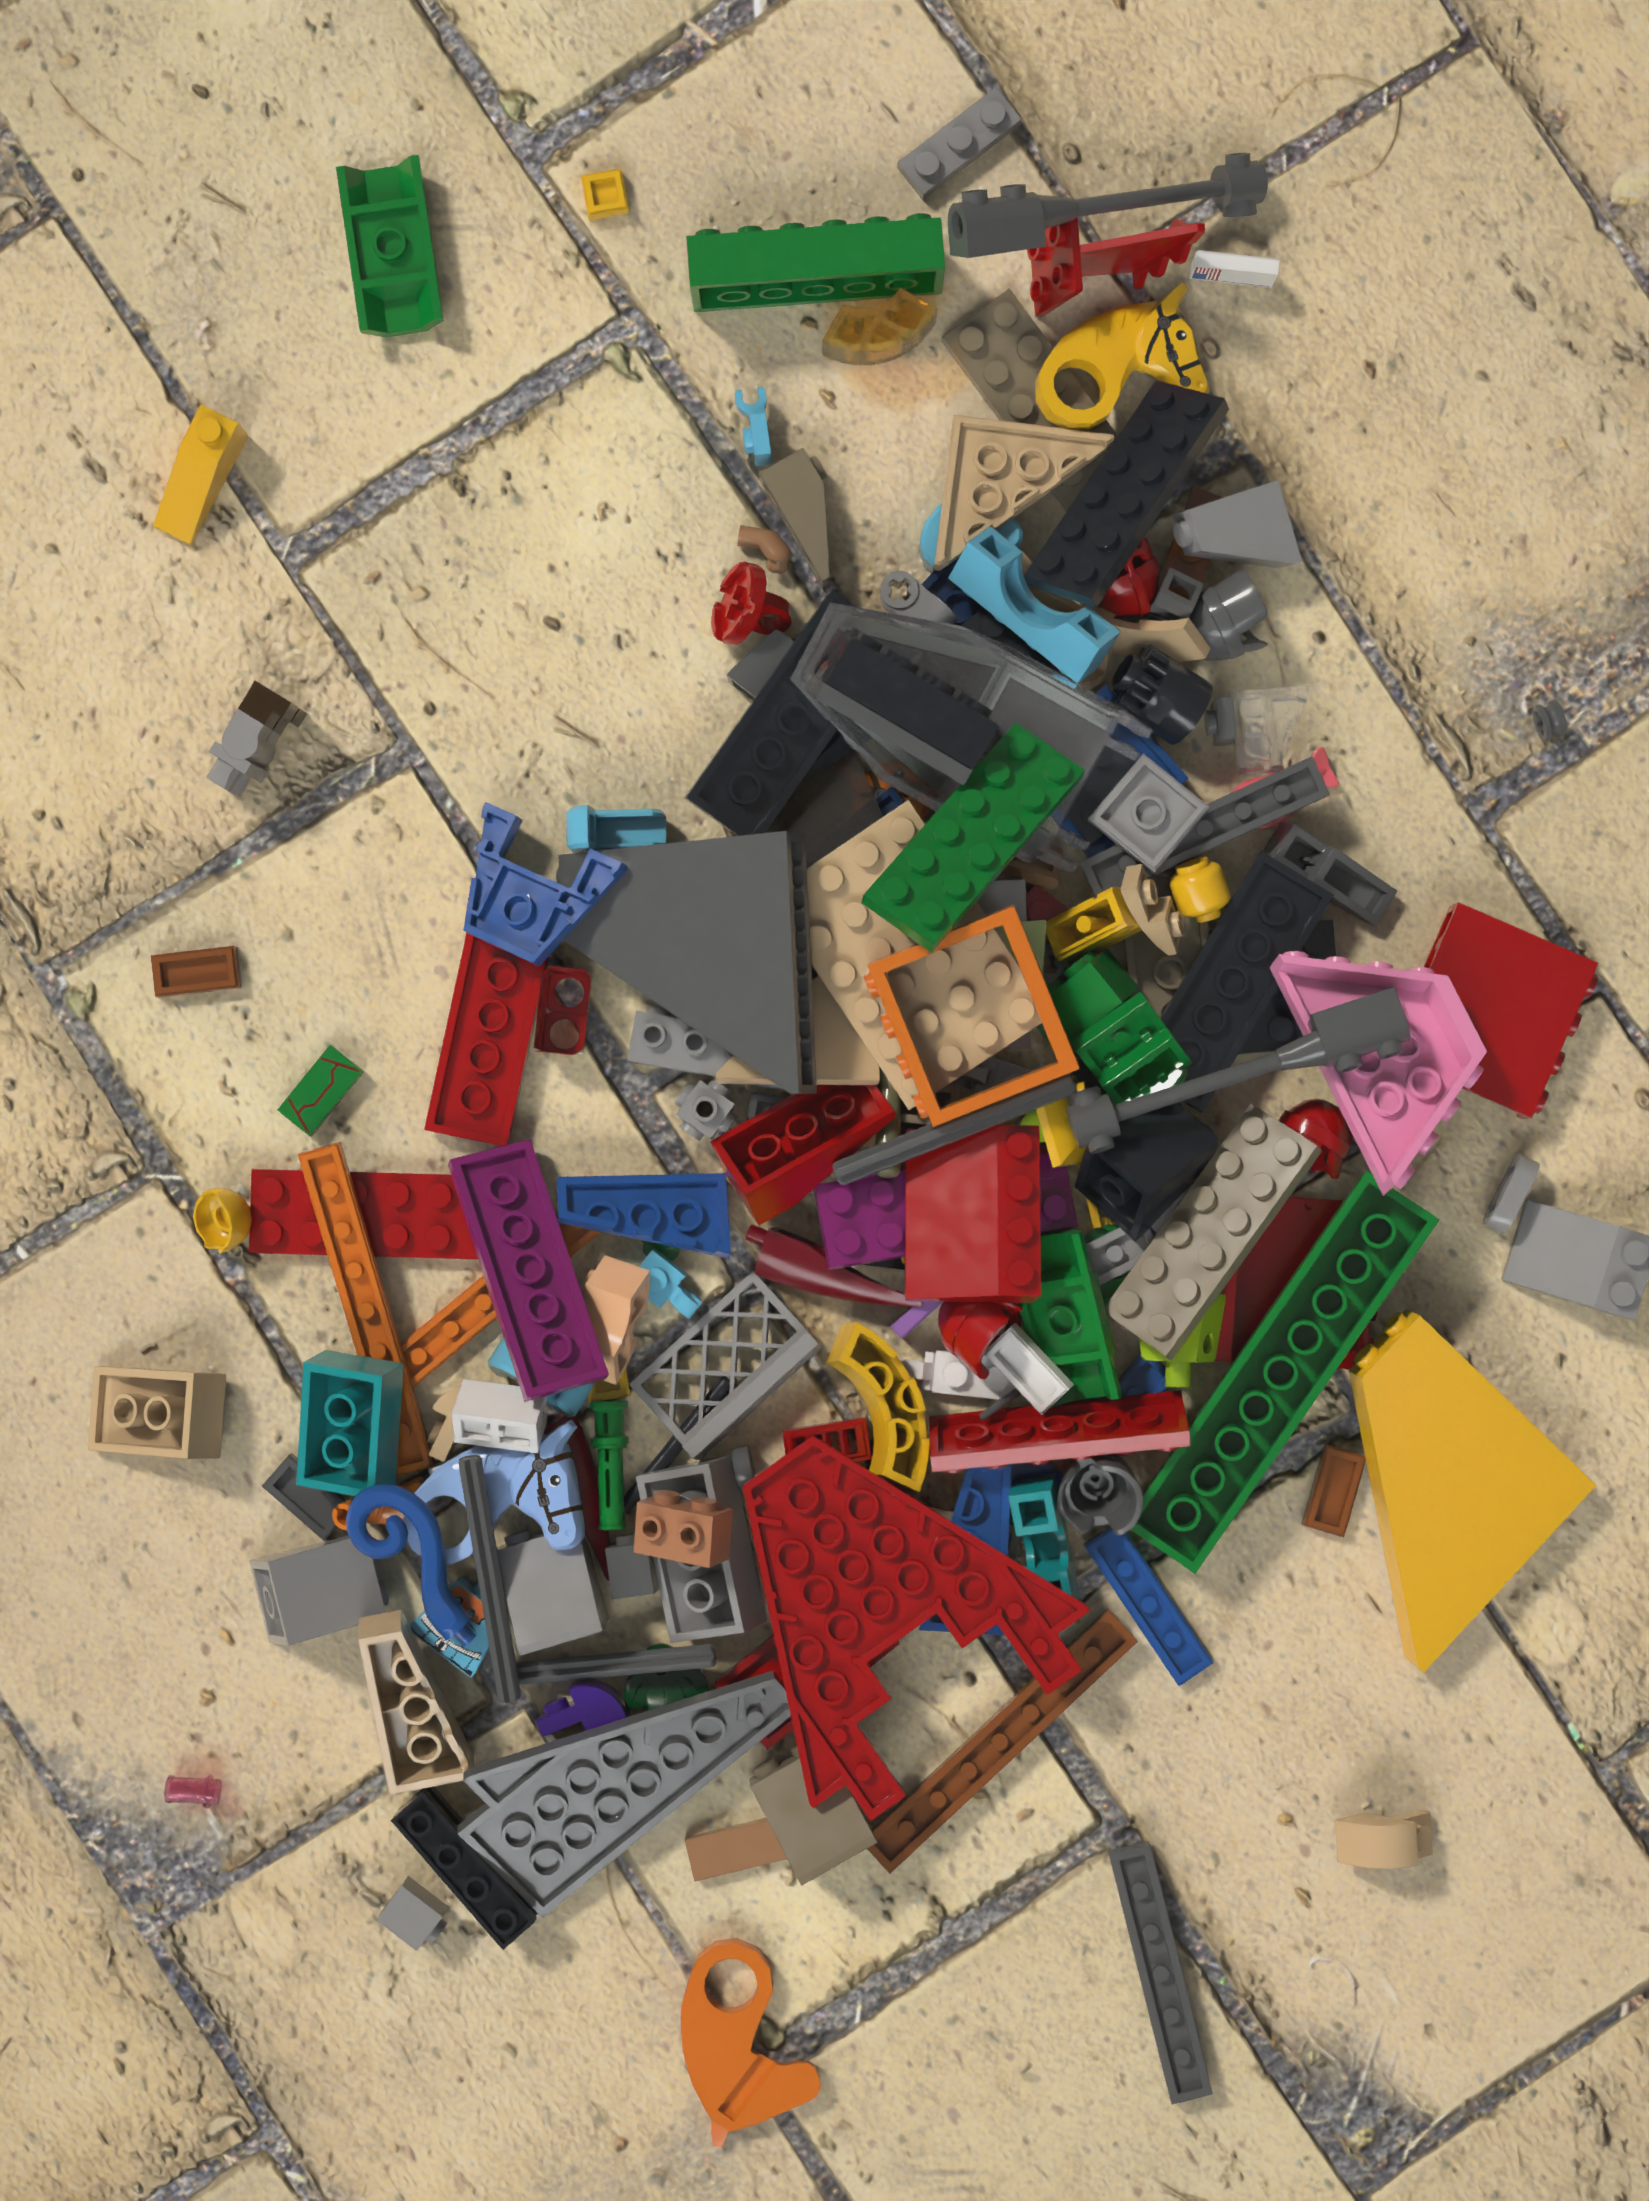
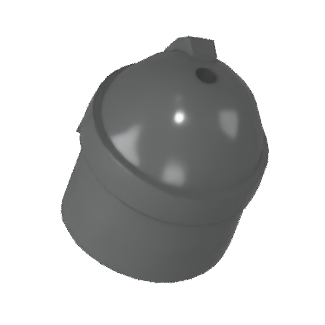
[1189,568,1268,661]
[1057,1454,1143,1535]

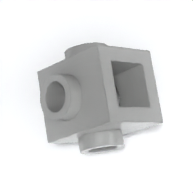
[675,1079,738,1141]

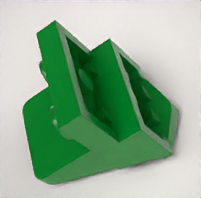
[1070,991,1192,1104]

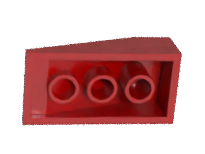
[710,1085,896,1225]

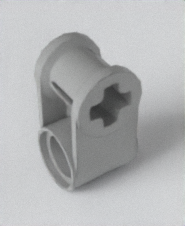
[880,571,958,636]

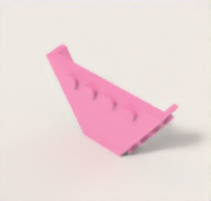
[1269,951,1487,1196]

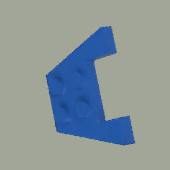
[463,802,628,967]

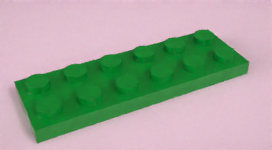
[861,722,1085,953]

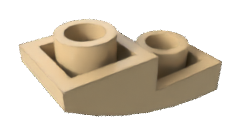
[1120,864,1186,955]

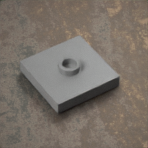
[1088,753,1209,874]

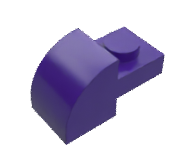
[536,1679,630,1737]

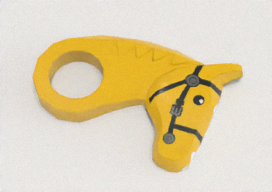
[1035,282,1210,431]

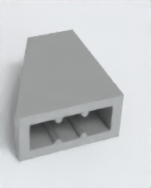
[1173,480,1302,568]

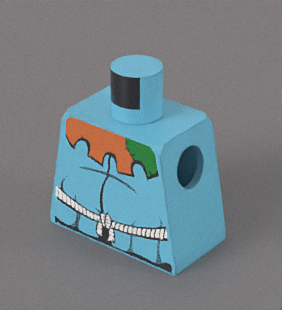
[410,1576,508,1678]

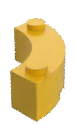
[826,1322,930,1492]

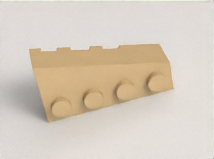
[358,1610,474,1795]

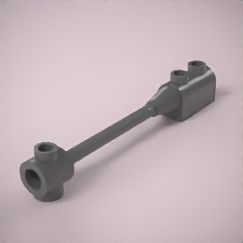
[948,153,1268,258]
[1065,987,1410,1154]

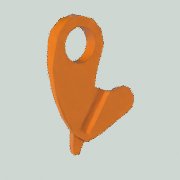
[681,1938,821,2147]

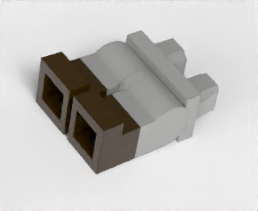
[206,680,307,797]

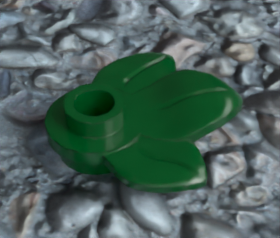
[624,1643,709,1710]

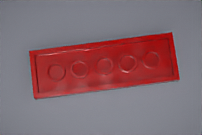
[424,933,549,1146]
[249,1169,478,1260]
[929,1390,1190,1473]

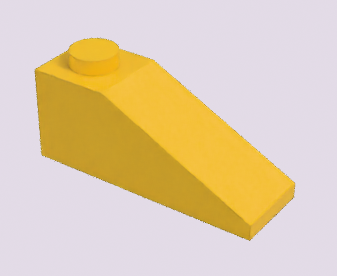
[153,404,248,546]

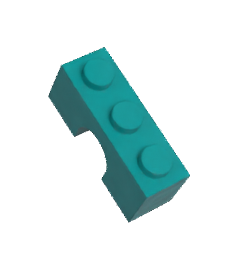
[1008,1473,1080,1599]

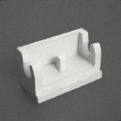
[451,1379,547,1453]

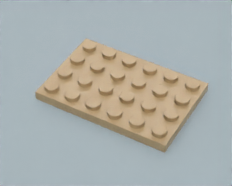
[807,800,1042,1110]

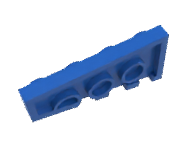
[556,1173,731,1259]
[919,1464,1012,1635]

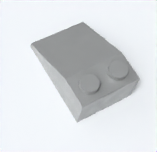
[1501,1200,1649,1320]

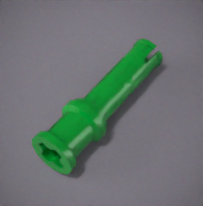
[590,1401,629,1530]

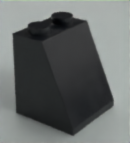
[1075,1102,1220,1242]

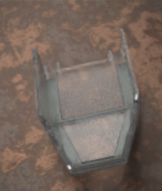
[790,603,1152,873]

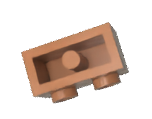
[633,1490,733,1568]

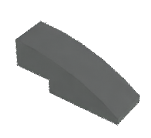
[1262,822,1397,927]

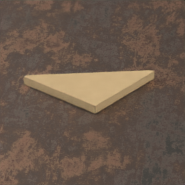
[934,414,1114,571]
[715,975,880,1085]

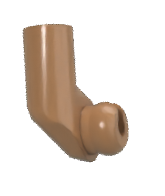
[737,525,792,574]

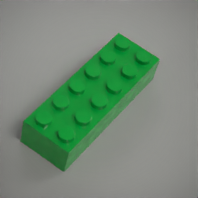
[686,213,945,312]

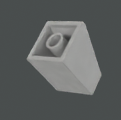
[497,1530,609,1656]
[249,1535,389,1646]

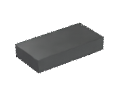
[262,1453,346,1542]

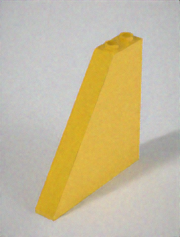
[1349,1309,1596,1673]

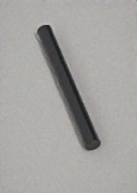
[624,1376,730,1515]

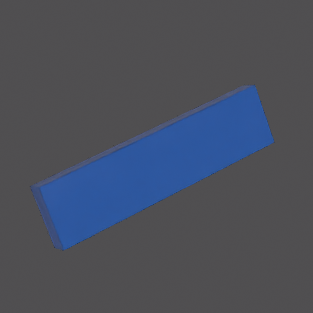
[1083,1526,1213,1686]

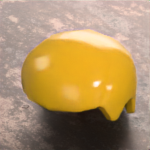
[193,1187,252,1254]

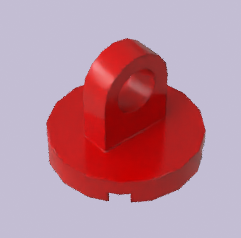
[711,561,792,646]

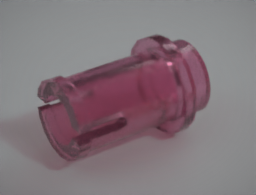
[164,1774,222,1809]

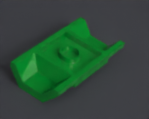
[336,155,444,338]
[1018,1229,1123,1408]

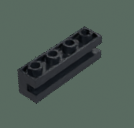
[390,1786,538,1950]

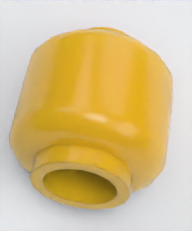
[1170,856,1231,923]

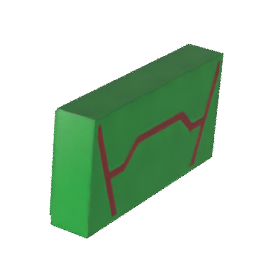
[277,1045,365,1137]

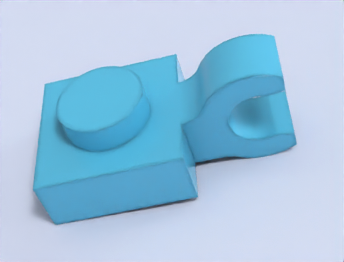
[735,386,772,466]
[639,1248,703,1318]

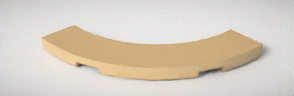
[1022,551,1211,662]

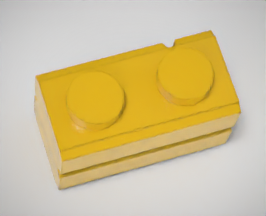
[1046,887,1142,962]

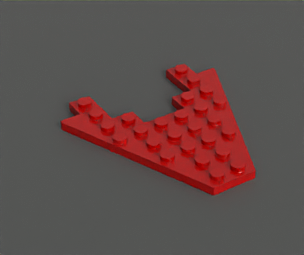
[742,1435,1090,1821]

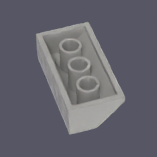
[636,1455,767,1643]

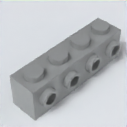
[627,1005,786,1091]

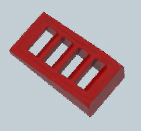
[782,1417,872,1462]

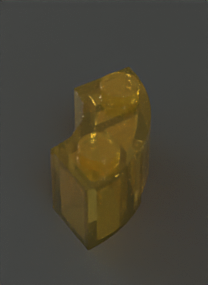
[822,288,937,366]

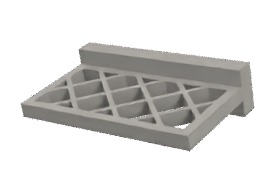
[629,1271,823,1460]

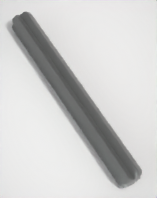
[516,1644,717,1685]

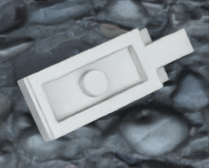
[902,1350,1016,1401]

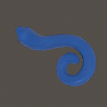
[346,1484,476,1647]

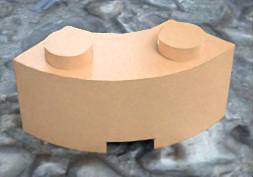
[583,1255,650,1385]

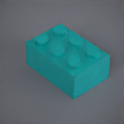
[296,1350,404,1496]

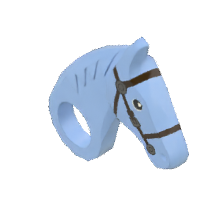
[404,1420,585,1565]

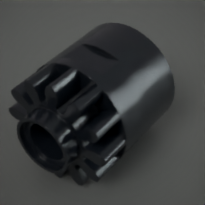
[1110,644,1213,745]

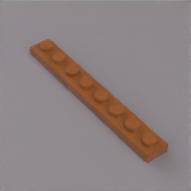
[867,1608,1138,1874]

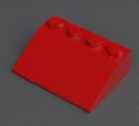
[905,1125,1041,1303]

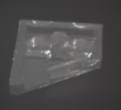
[1228,685,1310,775]

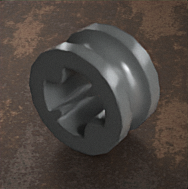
[1532,700,1567,742]

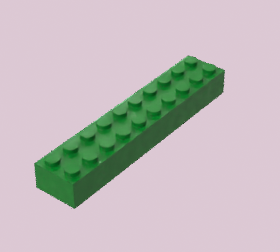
[1131,1170,1440,1574]

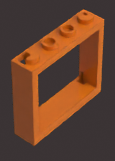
[864,904,1080,1127]

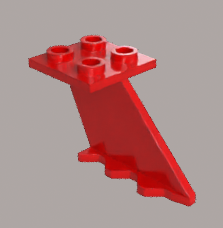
[1027,217,1205,317]

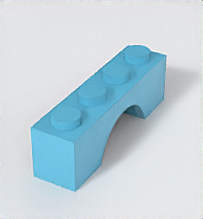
[948,526,1120,684]

